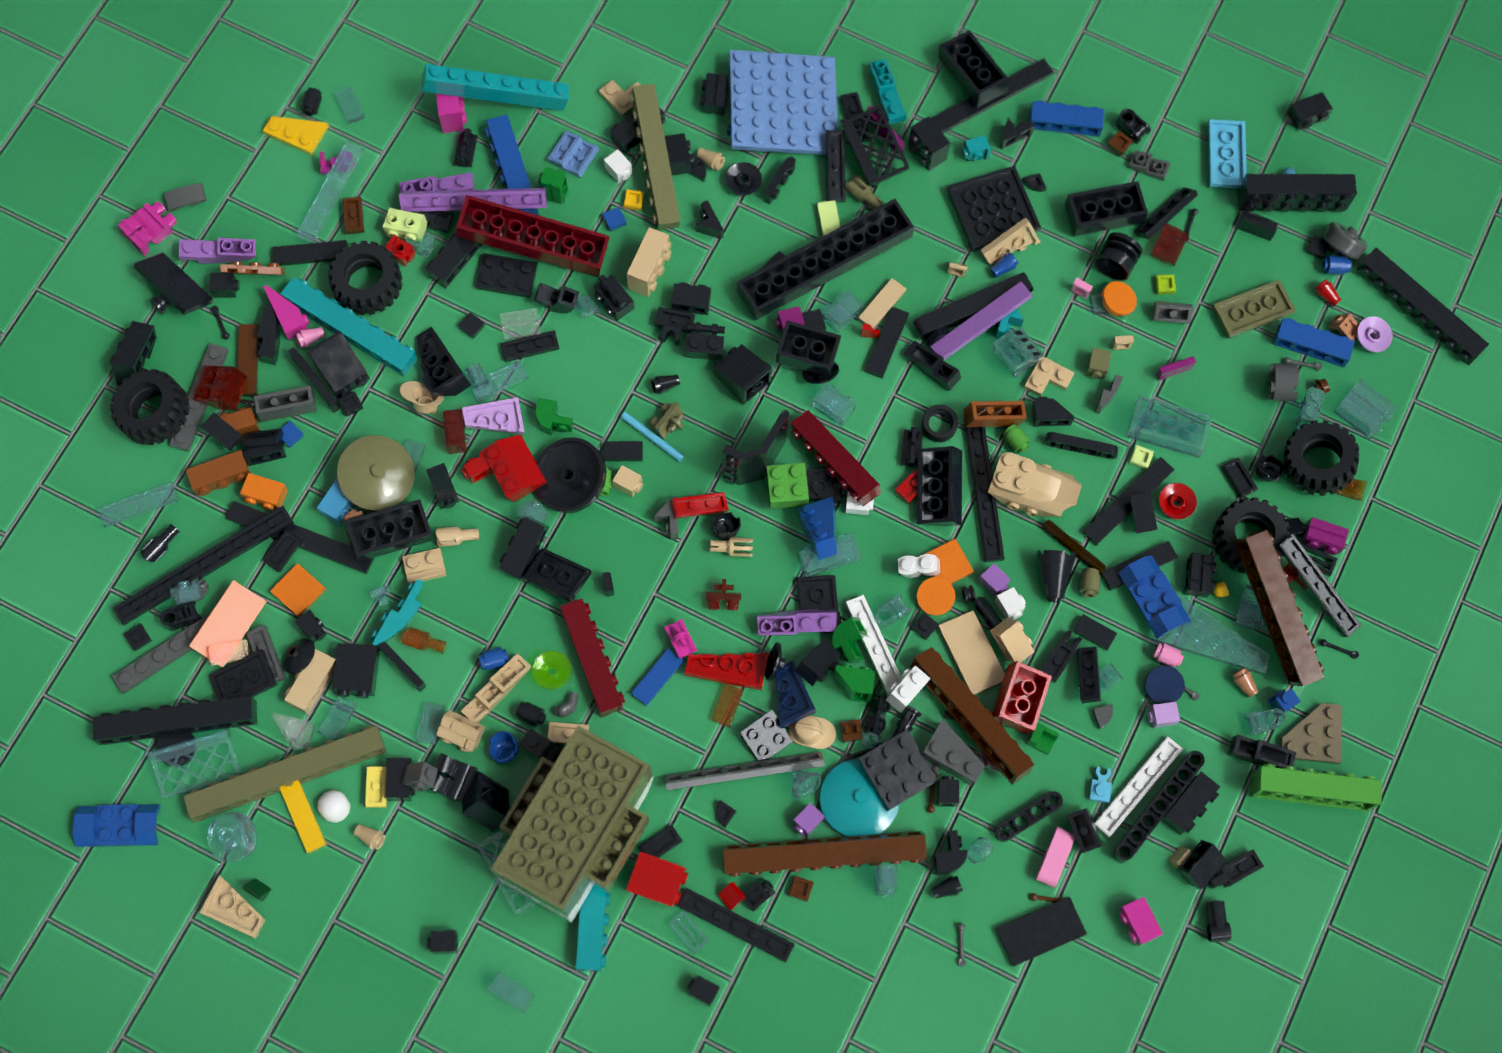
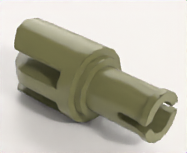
[845,175,884,209]

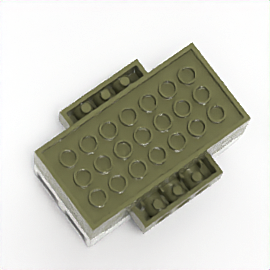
[491,725,653,923]

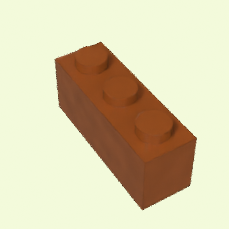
[963,401,1027,427]
[186,450,251,496]

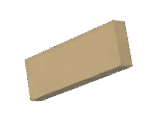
[858,278,906,329]

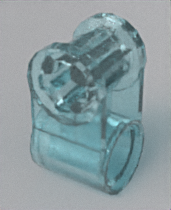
[874,594,912,628]
[1244,709,1286,735]

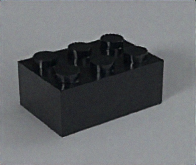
[776,320,841,377]

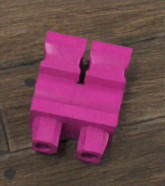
[118,201,177,257]

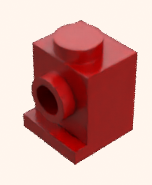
[386,234,415,267]
[461,452,493,484]

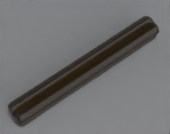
[1043,519,1106,574]

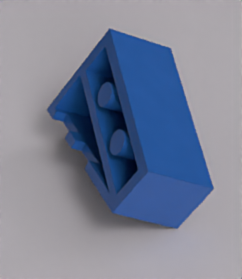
[797,496,837,560]

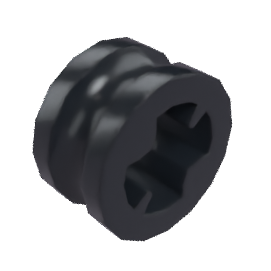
[962,585,975,604]

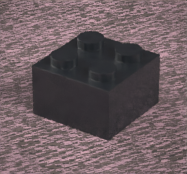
[908,116,950,171]

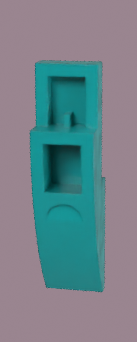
[869,59,906,124]
[371,579,424,646]

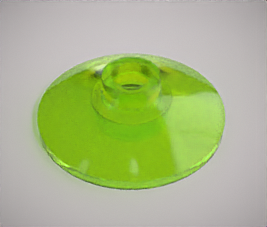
[532,651,572,689]

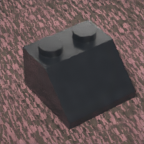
[462,771,509,832]

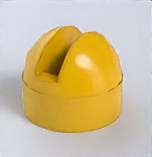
[1213,581,1229,598]

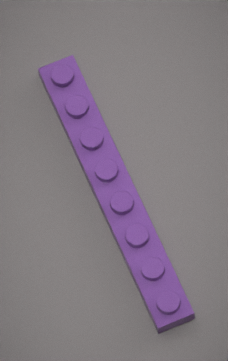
[399,188,547,212]

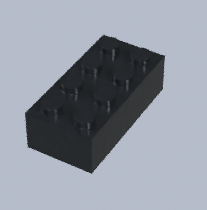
[939,30,1009,108]
[1064,181,1148,236]
[344,499,432,563]

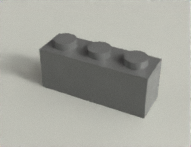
[254,385,318,422]

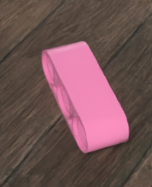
[1036,827,1075,888]

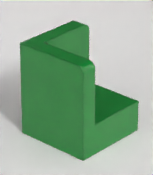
[1027,723,1059,755]

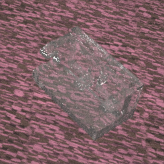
[500,308,541,340]

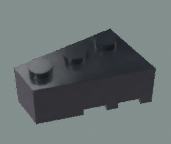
[110,321,157,386]

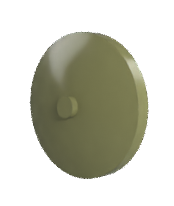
[336,435,415,512]

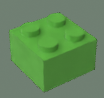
[766,463,809,509]

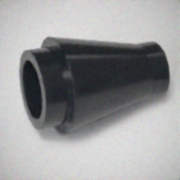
[651,374,680,394]
[932,876,963,899]

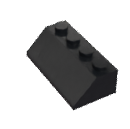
[917,446,962,526]

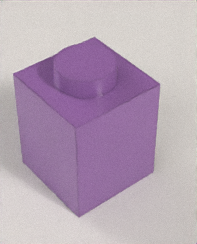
[979,563,1011,597]
[793,803,825,837]

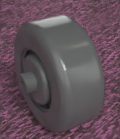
[1322,222,1367,259]

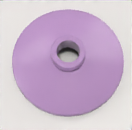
[1357,317,1393,353]

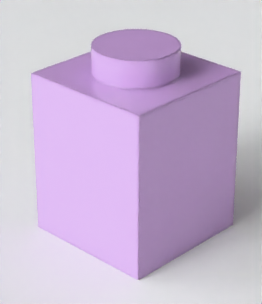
[1148,702,1180,728]

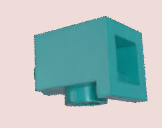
[962,135,991,162]

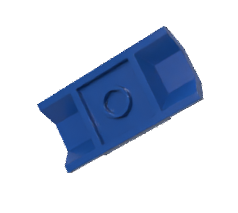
[1118,556,1191,639]
[73,804,160,847]

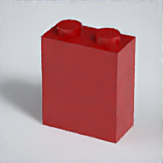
[626,852,689,908]

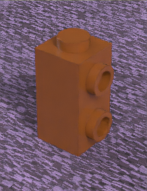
[219,407,260,436]

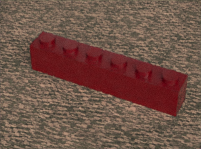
[791,410,881,507]
[560,598,625,718]

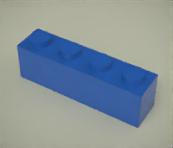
[1029,101,1104,137]
[1273,318,1355,367]

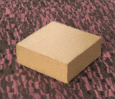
[1111,335,1134,350]

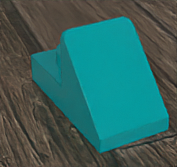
[996,309,1024,340]

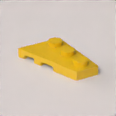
[263,116,329,155]

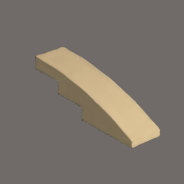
[461,653,532,723]

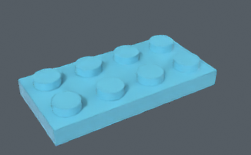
[1208,119,1247,188]

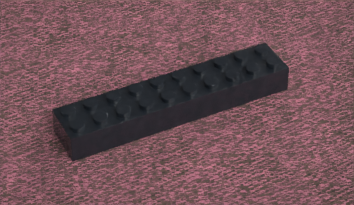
[737,199,914,320]

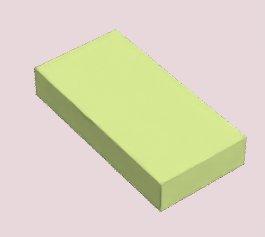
[817,201,840,236]

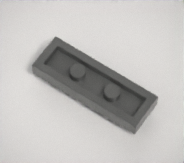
[247,625,286,683]

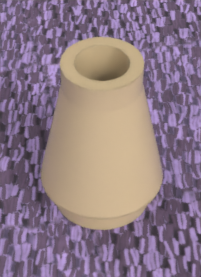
[697,148,725,170]
[354,824,385,850]

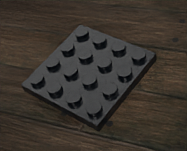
[947,165,1041,252]

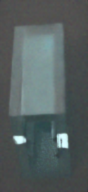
[1333,379,1397,439]

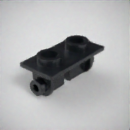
[454,128,478,167]
[901,427,923,467]
[864,693,890,737]

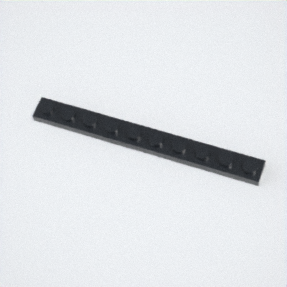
[113,506,294,625]

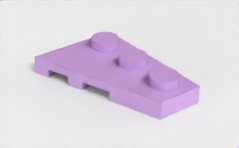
[462,397,525,434]

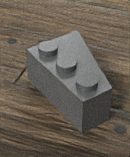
[923,719,985,787]

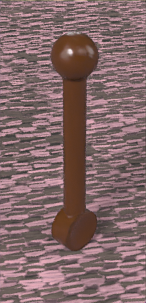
[927,772,937,813]
[1030,893,1067,902]

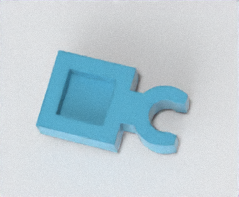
[1089,767,1112,803]

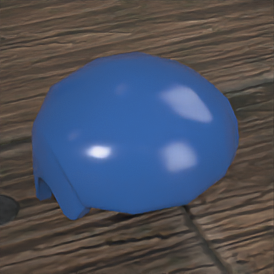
[488,731,519,764]

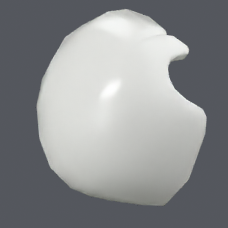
[317,790,350,823]

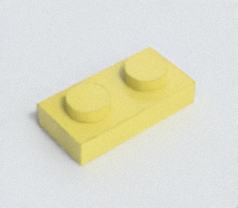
[365,767,387,808]

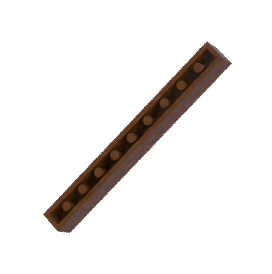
[723,831,927,877]

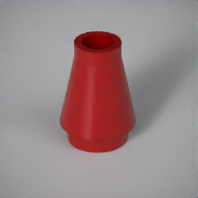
[1315,279,1342,306]

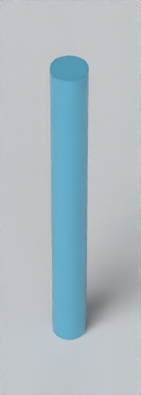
[621,412,684,462]

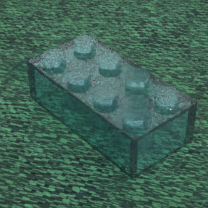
[1126,395,1212,458]

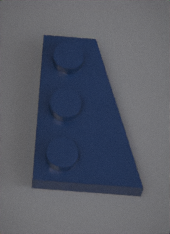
[775,661,817,729]

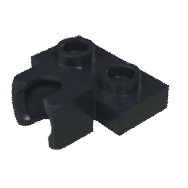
[655,307,695,345]

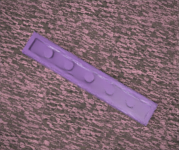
[931,282,1033,360]

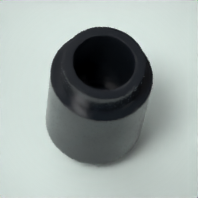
[300,88,322,116]
[515,701,546,727]

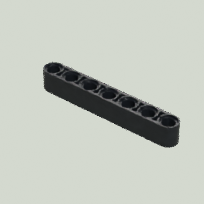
[913,272,1034,340]
[1113,751,1205,863]

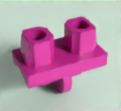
[664,619,697,659]

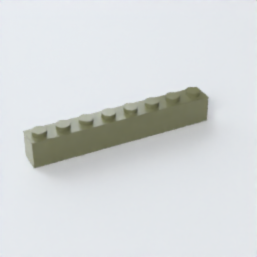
[629,84,681,230]

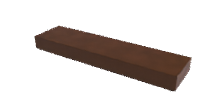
[237,324,259,397]

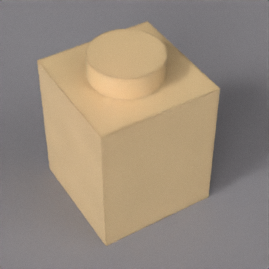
[612,465,643,497]

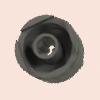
[1267,363,1299,401]

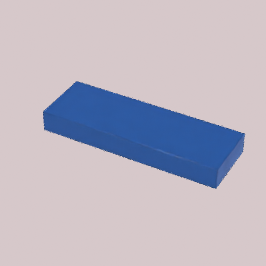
[631,648,684,707]

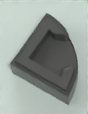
[1093,704,1113,729]

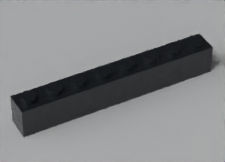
[1357,247,1489,365]
[93,694,257,745]

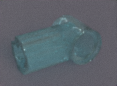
[465,363,495,403]

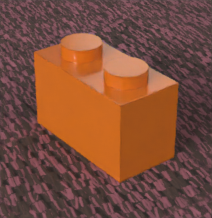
[240,473,288,511]

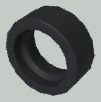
[922,405,958,443]

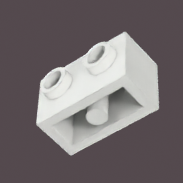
[886,666,930,713]

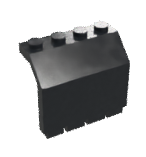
[722,410,789,486]

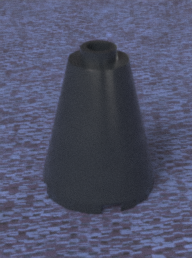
[1037,550,1076,603]

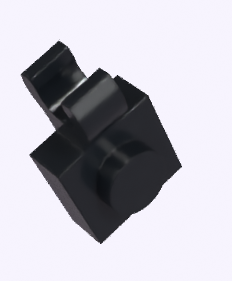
[420,211,453,233]

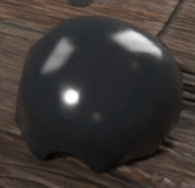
[1255,454,1284,482]
[711,512,741,540]

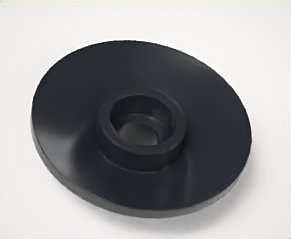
[726,162,762,196]
[802,362,839,384]
[283,638,315,674]
[765,642,785,680]

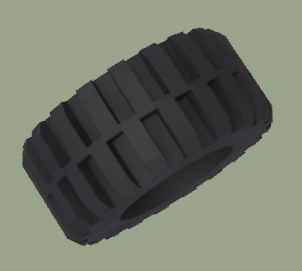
[328,241,402,315]
[110,369,189,445]
[1284,420,1360,496]
[1212,497,1291,573]

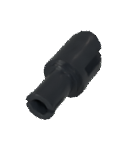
[141,524,180,562]

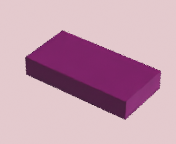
[1156,356,1196,381]

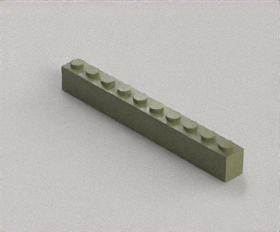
[183,726,387,823]

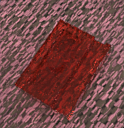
[1150,224,1189,266]

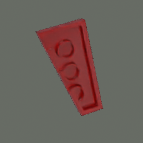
[685,652,769,691]

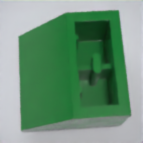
[833,664,875,703]

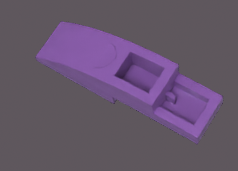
[400,172,475,192]
[179,238,256,264]
[757,609,837,635]

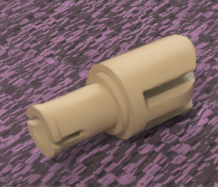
[436,526,479,547]
[710,537,753,557]

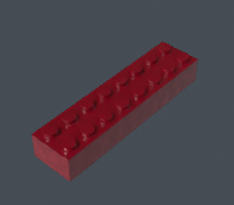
[456,195,610,277]

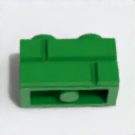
[538,167,568,204]

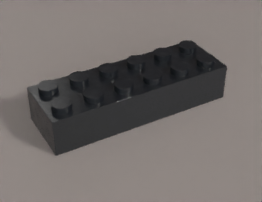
[1237,174,1357,212]

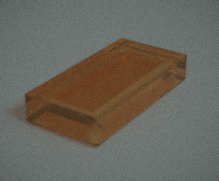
[206,639,250,666]
[712,684,744,728]

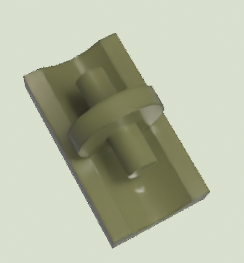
[650,401,684,439]

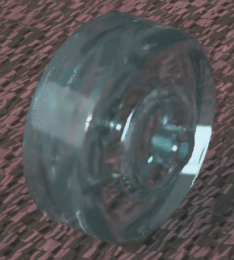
[207,812,257,862]

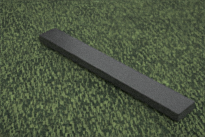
[665,752,825,790]

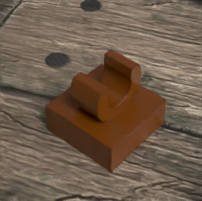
[840,719,863,743]

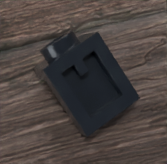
[743,878,776,912]

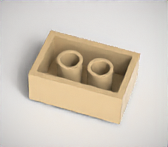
[627,227,672,297]

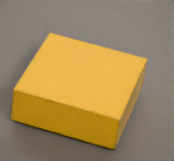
[623,189,644,211]

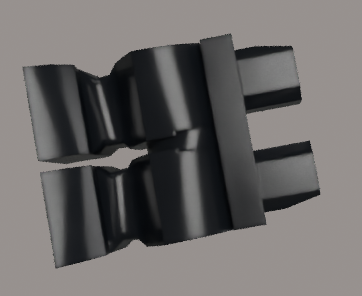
[426,753,478,804]

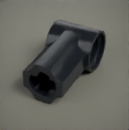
[1206,900,1232,942]

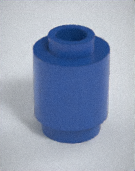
[1322,256,1351,275]
[479,646,509,670]

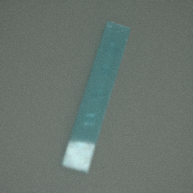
[296,140,364,243]

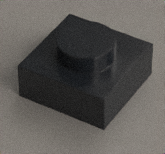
[911,613,939,640]

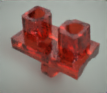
[706,579,741,610]

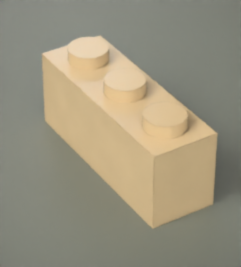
[284,649,336,715]

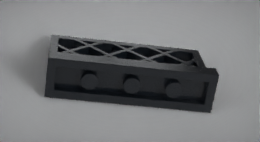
[840,105,910,188]

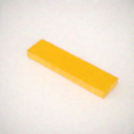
[279,780,327,854]

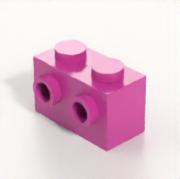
[1119,897,1163,946]

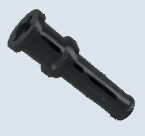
[891,706,922,738]

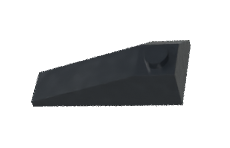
[416,327,471,396]

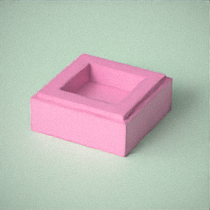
[1071,278,1093,299]

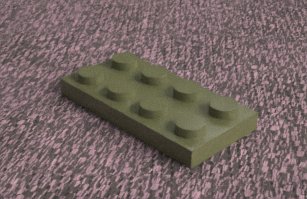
[1212,279,1296,339]

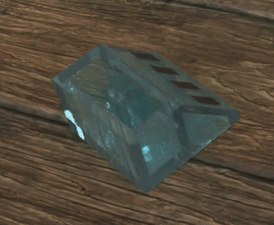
[992,328,1045,378]

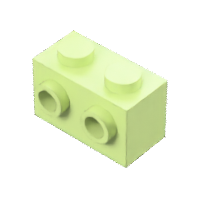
[383,208,428,243]

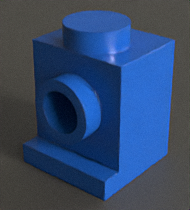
[1267,688,1301,716]

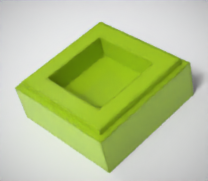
[1155,275,1176,295]

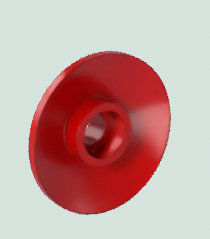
[1159,483,1197,520]

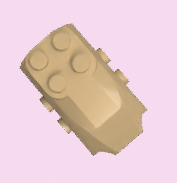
[988,452,1082,517]

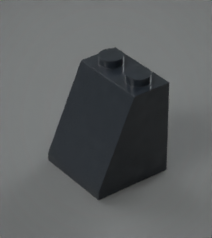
[307,331,370,399]
[714,344,772,405]

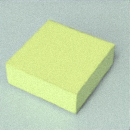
[1129,445,1154,470]

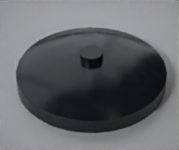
[535,437,607,513]

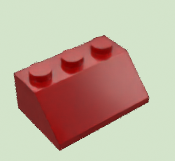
[482,434,547,502]

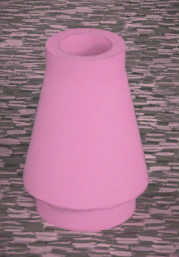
[295,327,325,348]

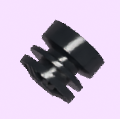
[1094,232,1143,281]

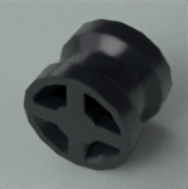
[150,292,173,314]

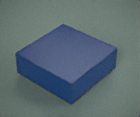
[603,207,627,231]
[281,421,304,448]

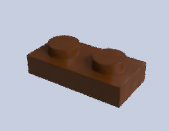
[343,196,365,234]

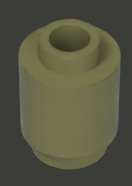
[1080,568,1100,598]

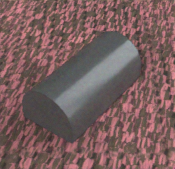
[1152,301,1193,324]

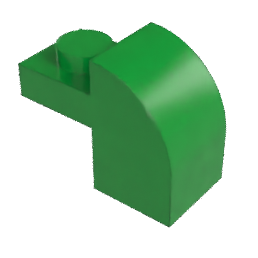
[536,398,574,435]
[832,617,868,663]

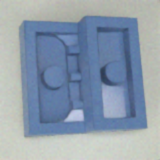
[547,131,599,178]

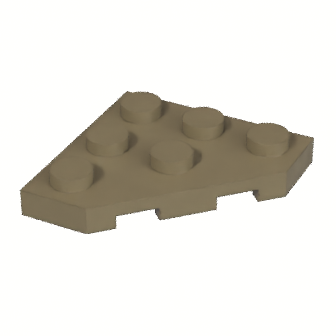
[1280,703,1342,764]

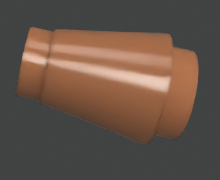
[1232,667,1259,697]

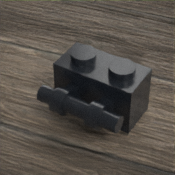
[594,275,634,321]
[685,322,725,360]

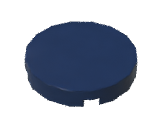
[1145,666,1185,704]

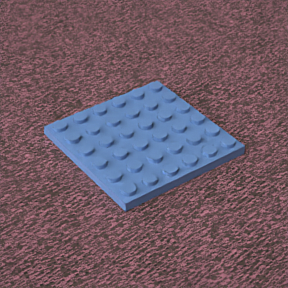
[729,50,838,155]

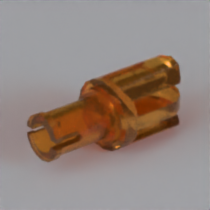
[401,627,447,654]

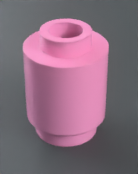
[1153,643,1184,668]

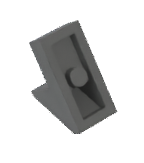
[654,497,678,540]

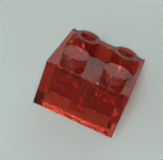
[193,365,248,411]

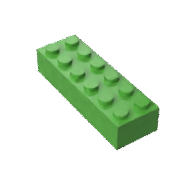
[1250,764,1382,812]

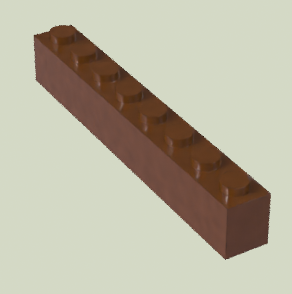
[910,647,1035,785]

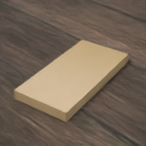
[938,611,1005,695]

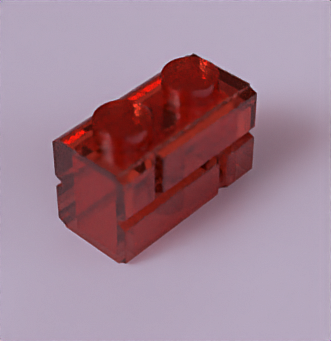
[443,409,467,454]

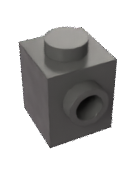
[403,762,438,792]

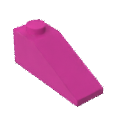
[263,285,309,340]

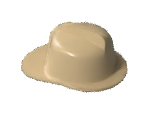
[400,381,444,414]
[789,716,836,749]

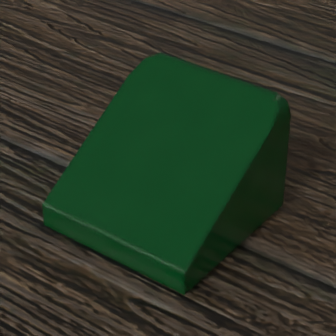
[243,879,271,902]

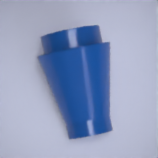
[990,252,1019,278]

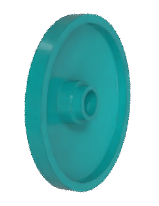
[819,759,899,836]

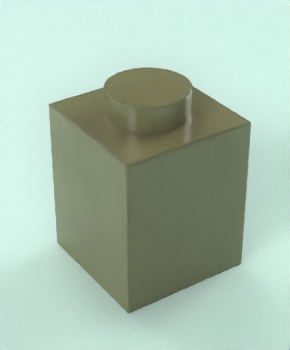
[1086,348,1111,379]

